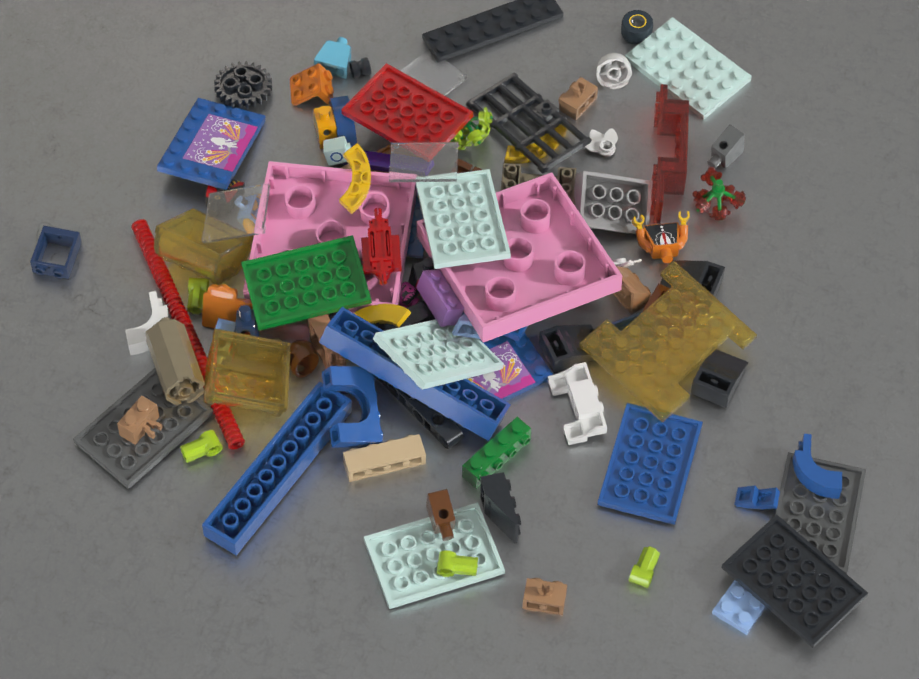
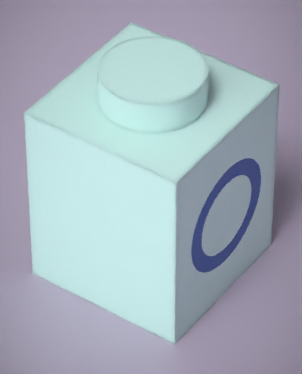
[323,136,351,166]

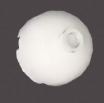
[596,52,632,89]

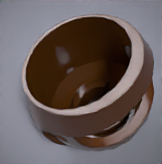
[285,340,319,378]

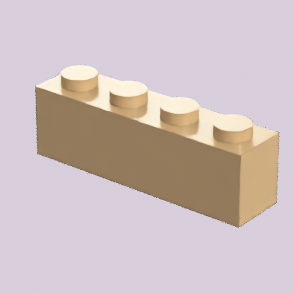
[343,434,426,482]

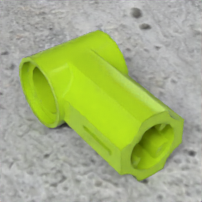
[187,277,209,315]
[180,430,223,463]
[629,546,660,588]
[437,550,478,577]

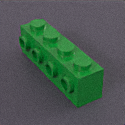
[462,417,531,489]

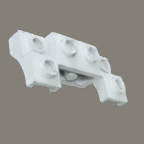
[548,362,607,445]

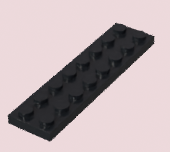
[422,0,564,63]

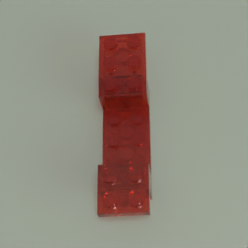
[650,84,689,224]

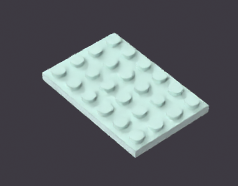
[625,17,752,120]
[415,169,511,269]
[373,320,504,390]
[364,502,505,609]

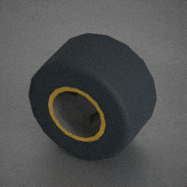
[621,10,653,44]

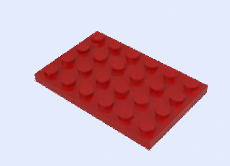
[341,63,473,164]

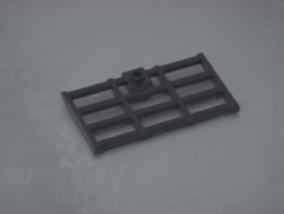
[466,73,592,174]

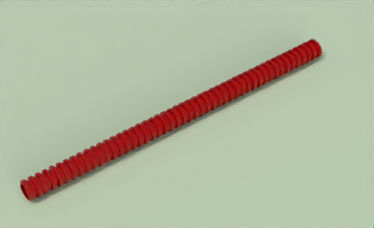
[131,219,245,450]

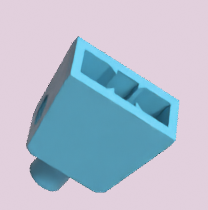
[314,37,351,79]

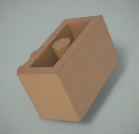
[558,77,598,120]
[117,395,162,445]
[523,578,568,615]

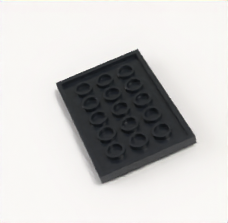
[721,514,868,648]

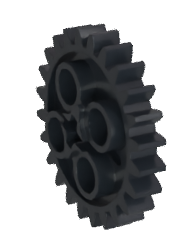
[214,61,272,109]

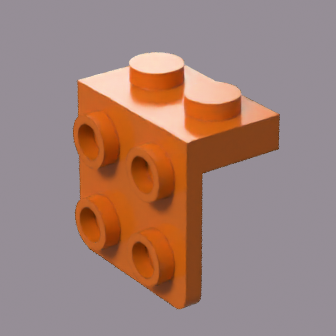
[290,63,334,106]

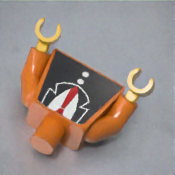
[632,211,690,263]

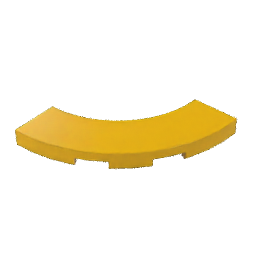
[504,123,567,164]
[339,143,371,214]
[354,304,411,327]

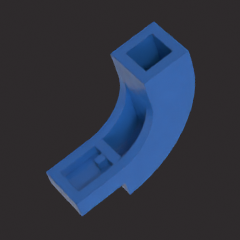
[329,95,357,147]
[793,434,842,499]

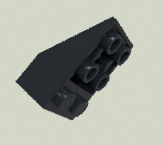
[660,260,725,309]
[539,324,607,374]
[691,348,749,408]
[480,472,521,544]

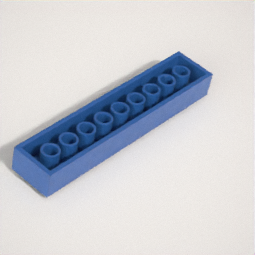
[319,307,511,441]
[202,381,352,556]

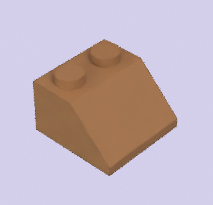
[613,266,651,315]

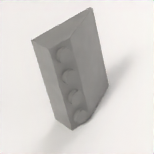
[574,171,652,235]

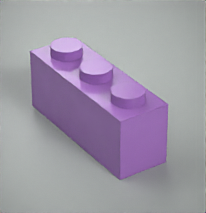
[416,269,464,327]

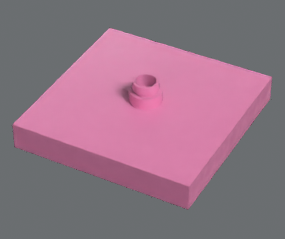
[243,161,417,313]
[416,172,622,342]

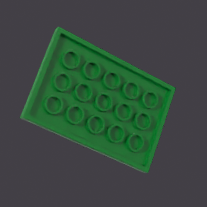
[241,235,372,331]

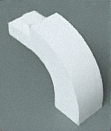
[125,291,169,356]

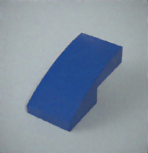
[735,485,780,509]

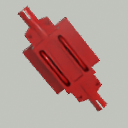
[361,208,402,285]

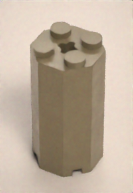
[145,317,205,405]

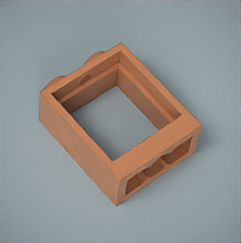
[308,314,347,369]

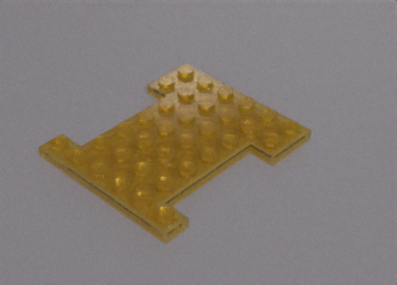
[580,261,757,423]

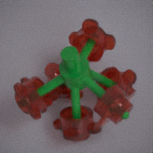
[692,167,746,221]

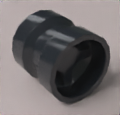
[349,57,371,79]

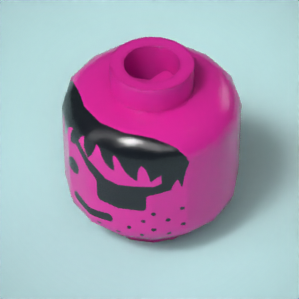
[398,281,420,308]

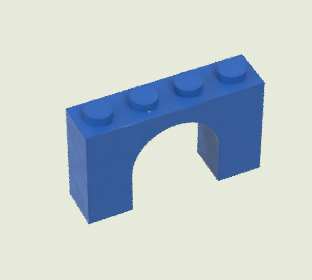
[321,366,383,448]

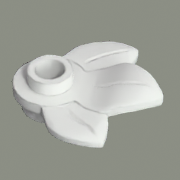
[585,128,618,156]
[612,258,642,267]

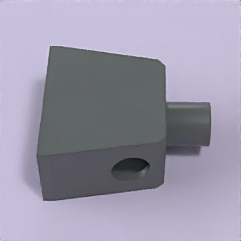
[707,124,744,169]

